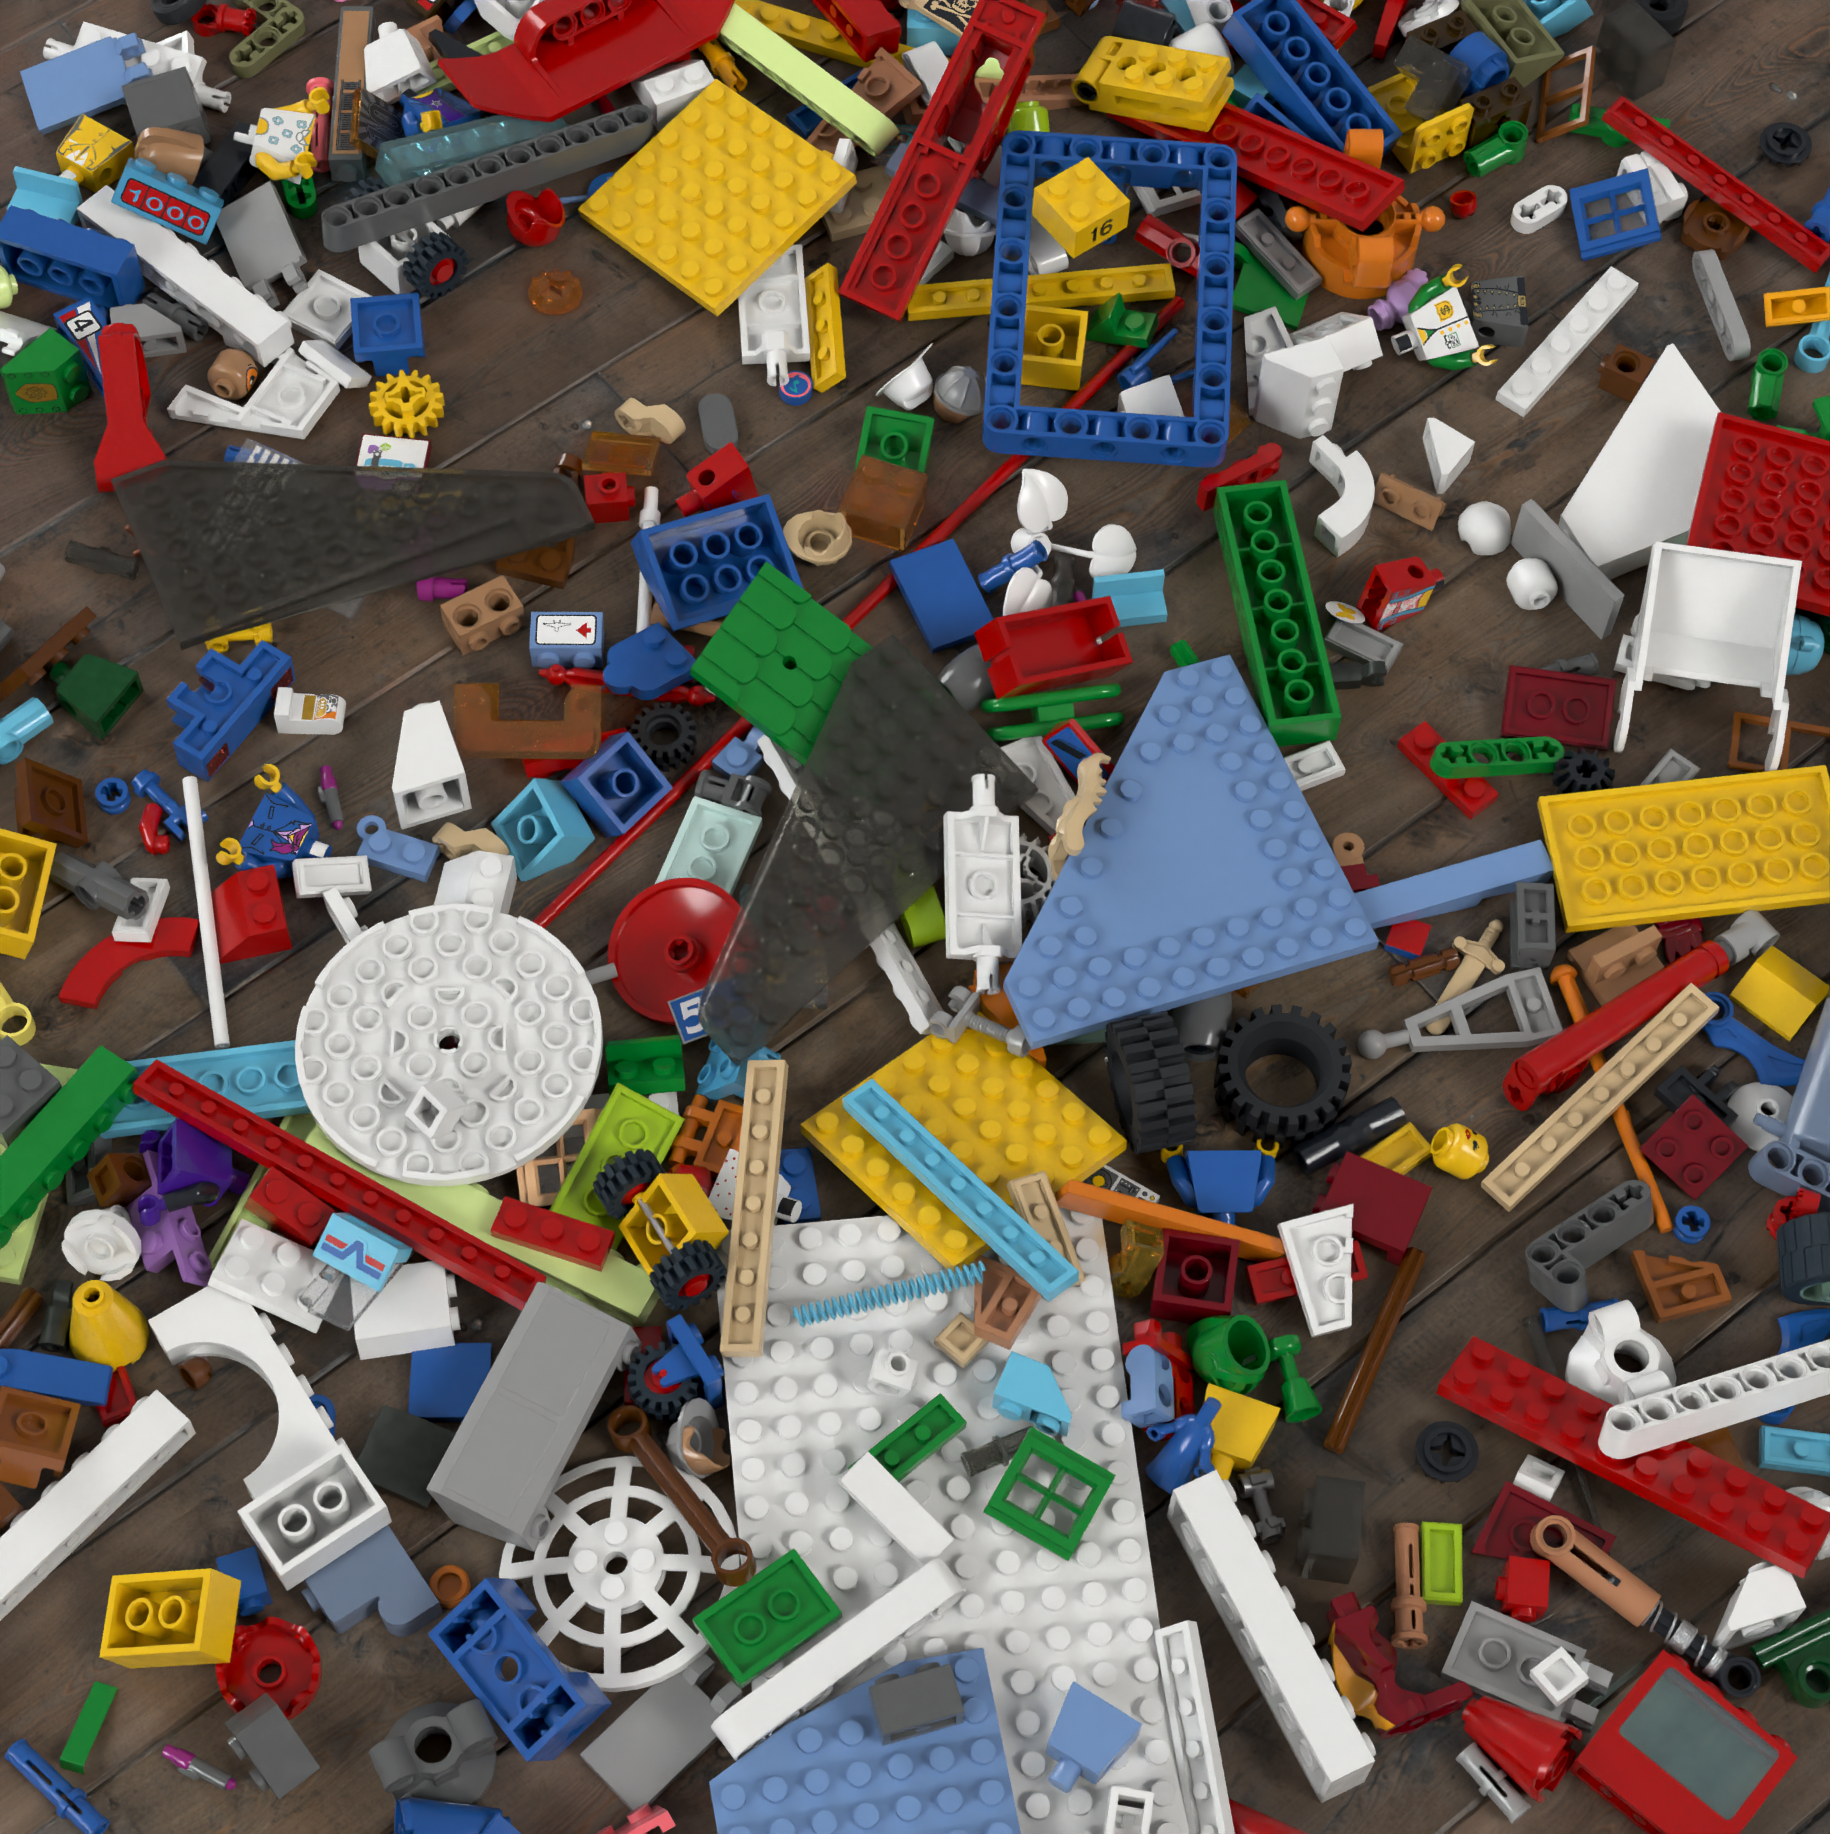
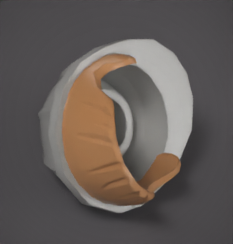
[933,366,986,424]
[666,1398,732,1479]

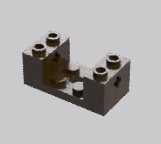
[1400,9,1532,152]

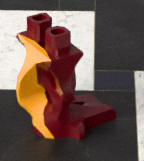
[1325,1591,1473,1739]

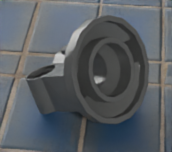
[369,1699,498,1805]

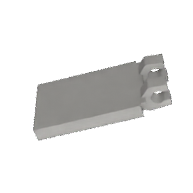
[216,181,309,309]
[1440,1601,1614,1733]
[580,1653,744,1811]

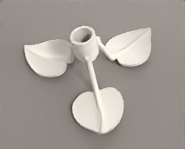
[1003,468,1137,616]

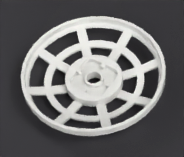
[499,1456,741,1692]

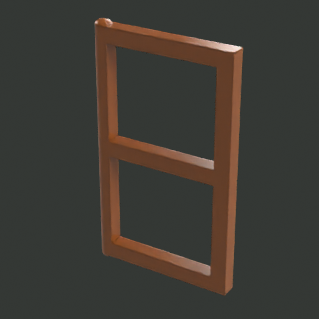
[1536,45,1596,143]
[1727,711,1830,779]

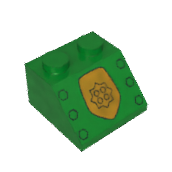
[0,327,92,415]

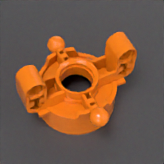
[1285,129,1445,299]

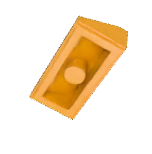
[1764,286,1830,328]

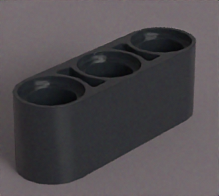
[192,127,258,208]

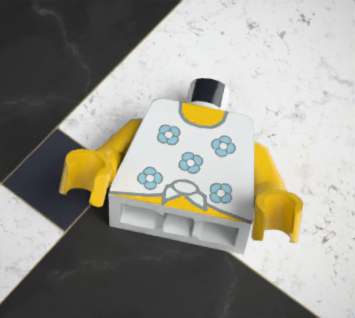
[233,87,330,184]

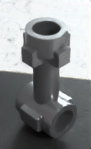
[1236,1467,1286,1544]

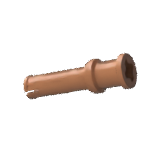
[1390,1523,1428,1649]

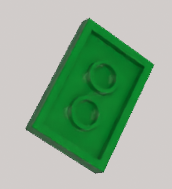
[692,1548,842,1689]

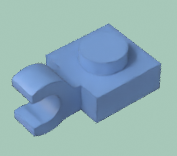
[712,726,764,780]

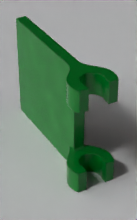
[1233,242,1309,331]

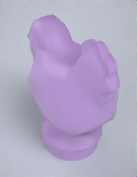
[1368,268,1428,331]

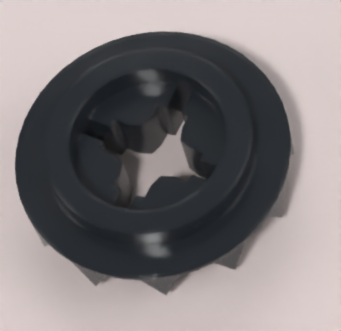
[1758,122,1812,168]
[1414,1421,1479,1484]

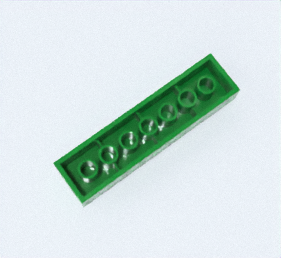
[1213,480,1342,747]

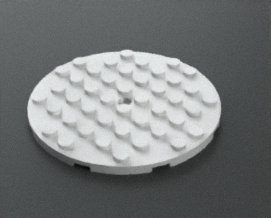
[295,904,603,1186]

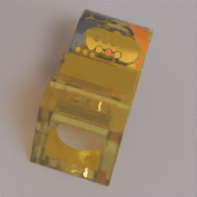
[1109,1219,1164,1298]

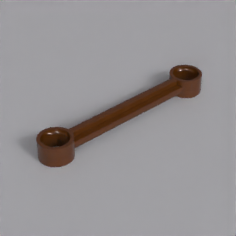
[607,1405,757,1587]

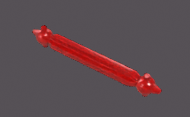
[539,664,715,707]

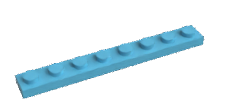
[842,1079,1079,1302]

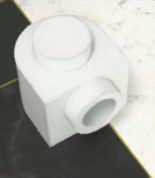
[867,1348,918,1398]

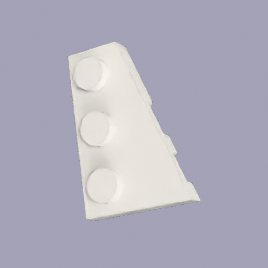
[1244,306,1294,416]
[1277,1204,1353,1338]

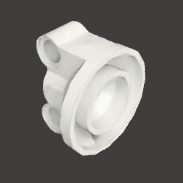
[1565,1299,1677,1406]

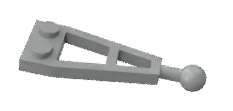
[1357,967,1562,1059]

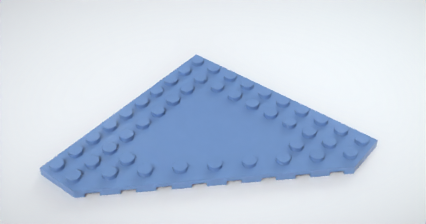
[1003,654,1379,1050]

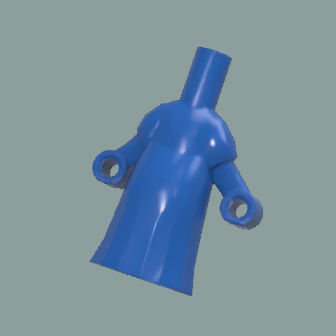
[1145,1397,1221,1494]

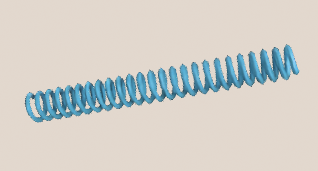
[793,1260,986,1328]

